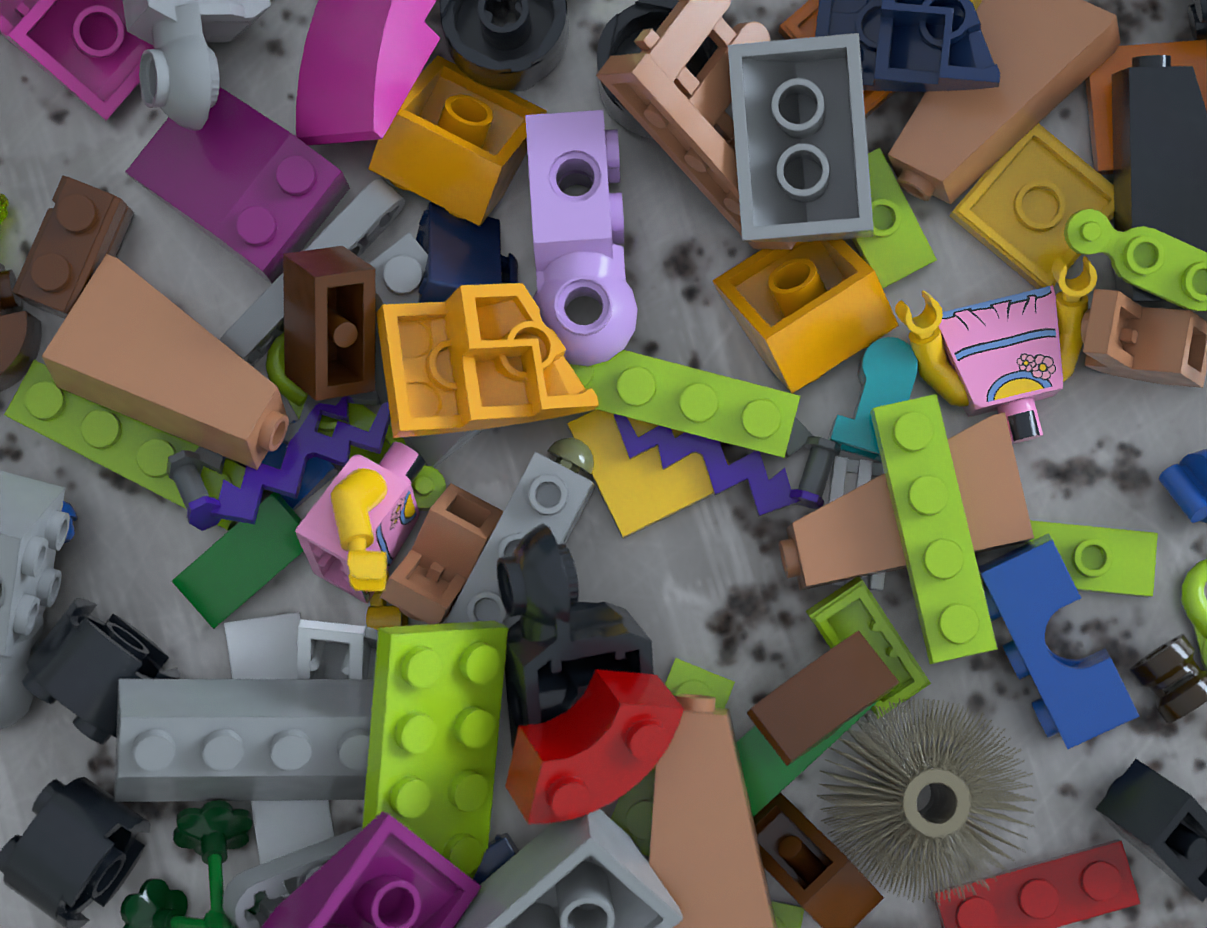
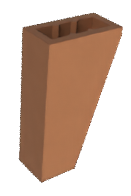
[888,0,1121,205]
[42,254,289,470]
[779,412,1034,591]
[649,694,777,928]

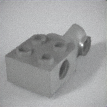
[123,0,271,131]
[0,471,70,729]

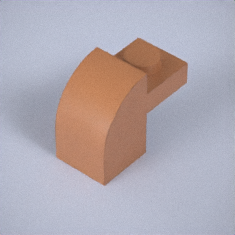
[1081,289,1207,388]
[380,483,504,624]

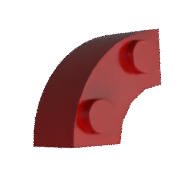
[505,670,684,824]

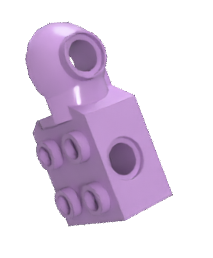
[525,110,638,366]

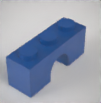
[979,533,1140,749]

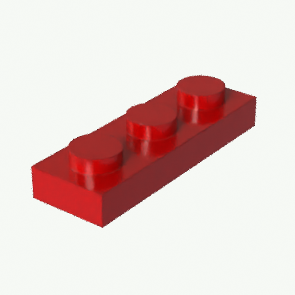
[932,840,1141,928]

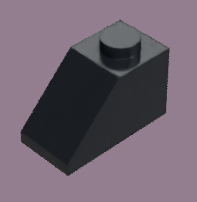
[1095,759,1207,903]

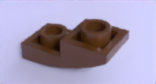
[746,630,899,766]

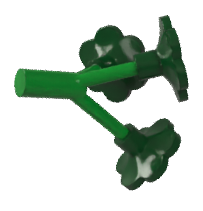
[120,800,265,928]

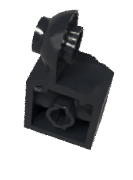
[496,523,654,751]

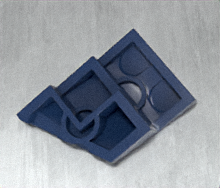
[815,0,1000,92]

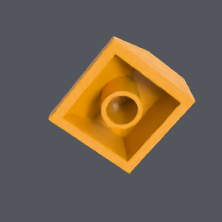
[368,55,547,226]
[712,239,899,394]

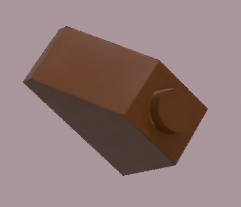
[753,792,884,928]

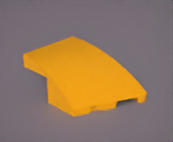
[376,283,599,438]

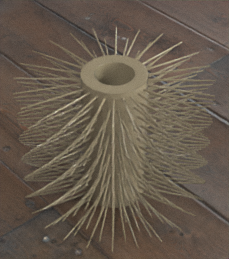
[817,698,1037,905]

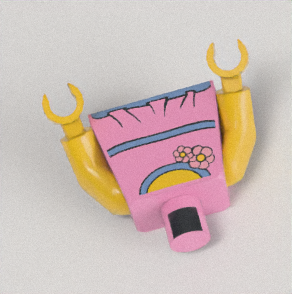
[895,256,1097,444]
[295,442,425,630]

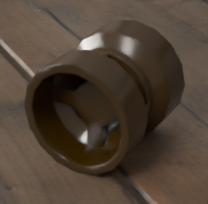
[1130,634,1207,724]

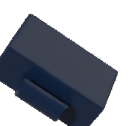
[416,202,518,303]

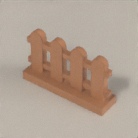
[596,0,796,250]

